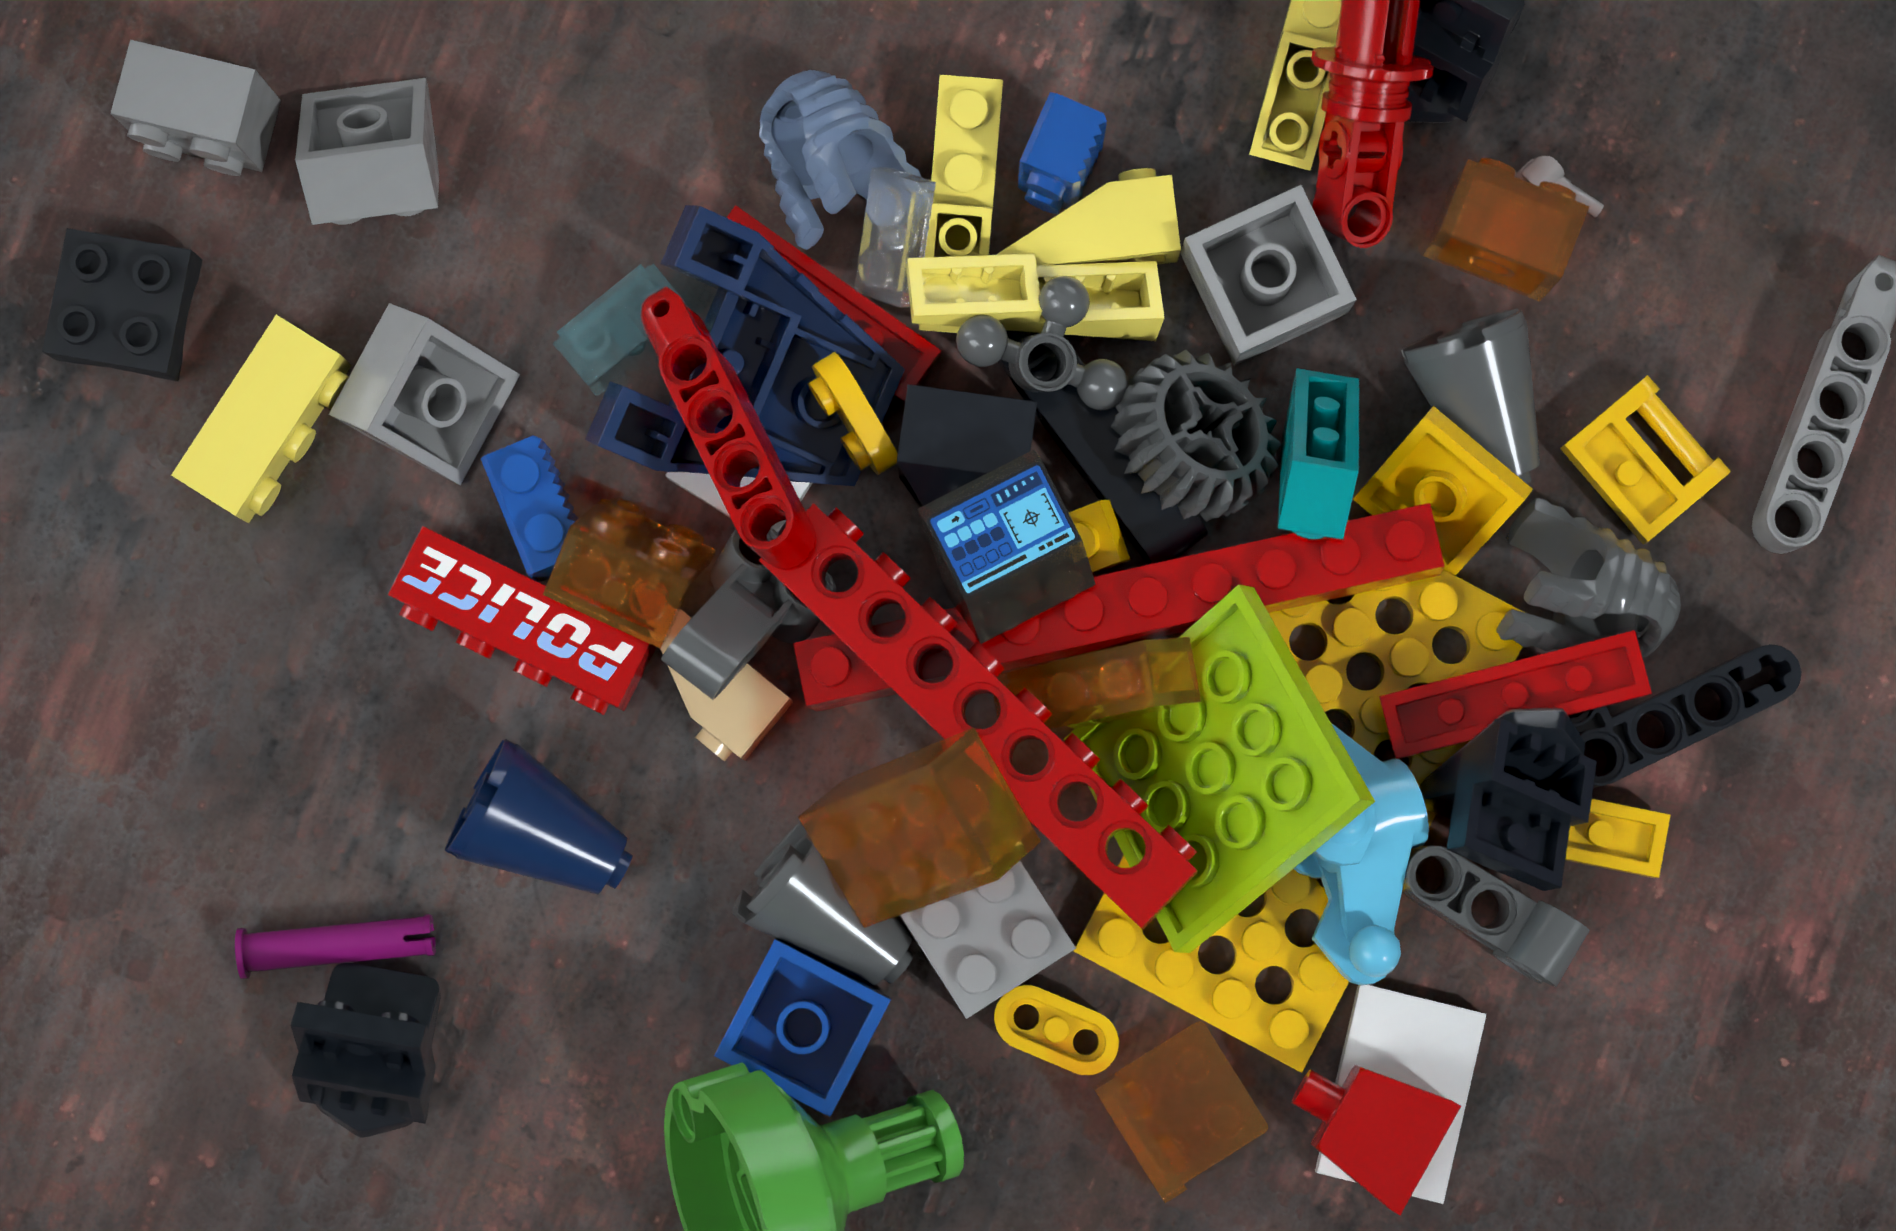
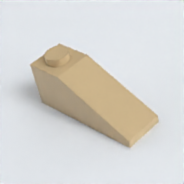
[632,577,793,761]

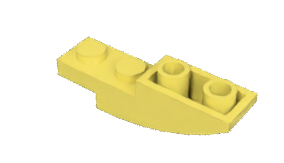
[1249,0,1341,171]
[919,75,1003,333]

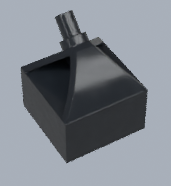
[897,384,1037,559]

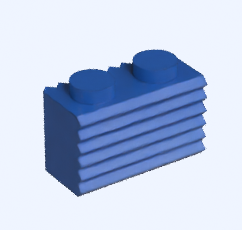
[1018,92,1107,214]
[480,436,593,582]

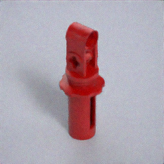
[1311,0,1434,248]

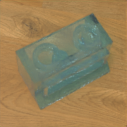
[552,263,689,397]

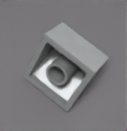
[295,78,439,225]
[329,303,520,485]

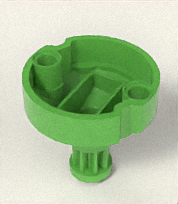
[664,1062,964,1231]

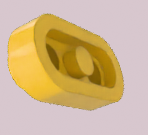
[808,352,898,475]
[994,985,1119,1075]

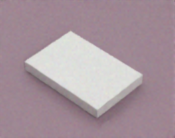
[1315,985,1486,1204]

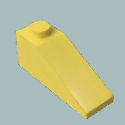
[996,168,1181,266]

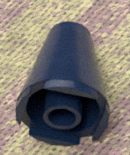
[445,739,633,894]

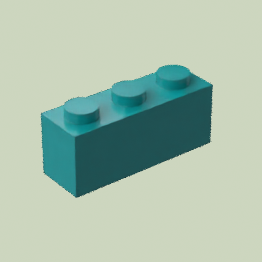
[1278,368,1359,540]

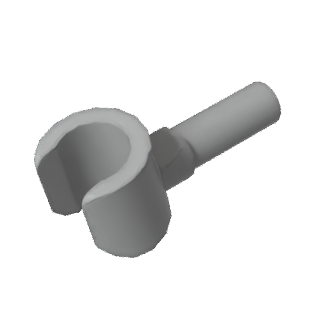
[1515,156,1604,218]

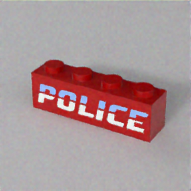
[388,526,658,715]

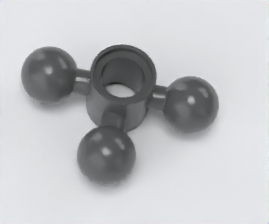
[956,276,1128,410]

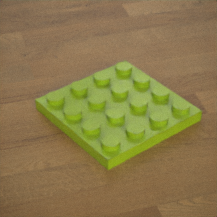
[1064,585,1375,953]

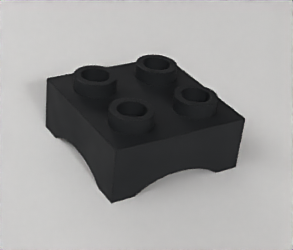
[42,228,203,381]

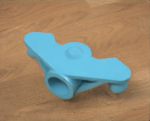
[1294,723,1429,985]

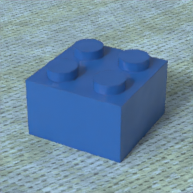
[714,939,892,1117]

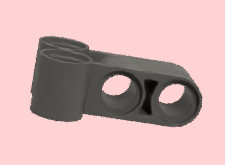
[661,528,836,700]
[1402,845,1590,987]

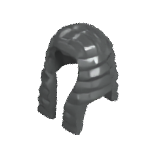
[1496,498,1681,657]

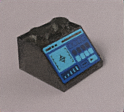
[917,450,1096,644]

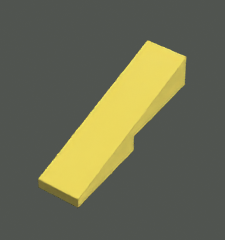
[906,254,1164,341]

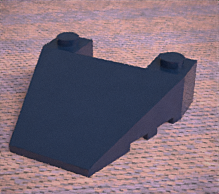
[585,205,905,486]

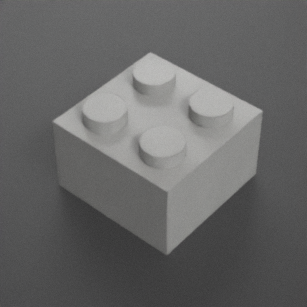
[110,40,281,176]
[1180,185,1357,366]
[896,838,1076,1019]

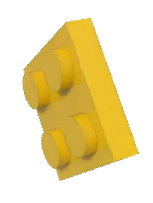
[1353,406,1533,576]

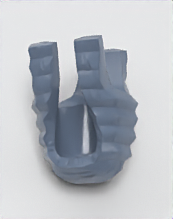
[759,70,931,250]

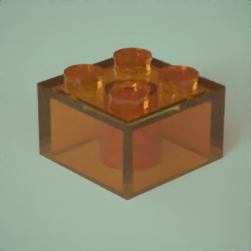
[1423,158,1590,302]

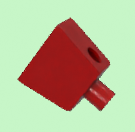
[1291,1065,1461,1215]

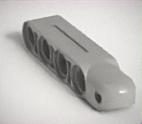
[1752,255,1896,554]

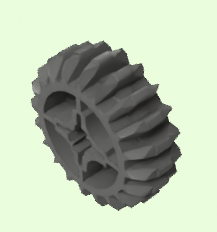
[1111,350,1281,522]

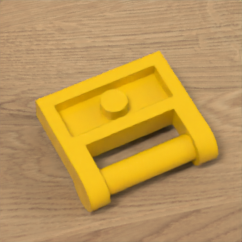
[1560,375,1731,545]

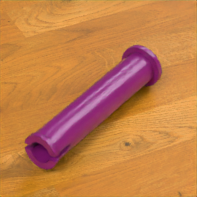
[235,914,436,979]

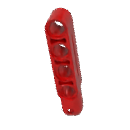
[640,286,815,569]

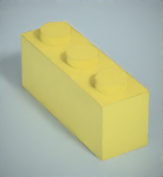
[171,314,352,523]

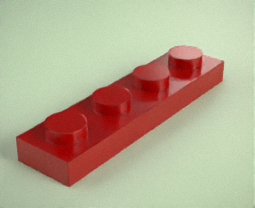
[726,205,941,405]
[1379,630,1652,759]

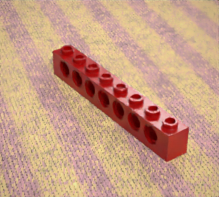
[759,503,1198,929]

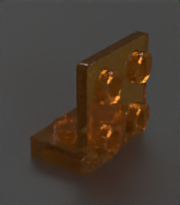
[543,498,716,649]
[1092,1021,1268,1203]

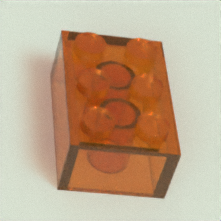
[798,727,1041,928]

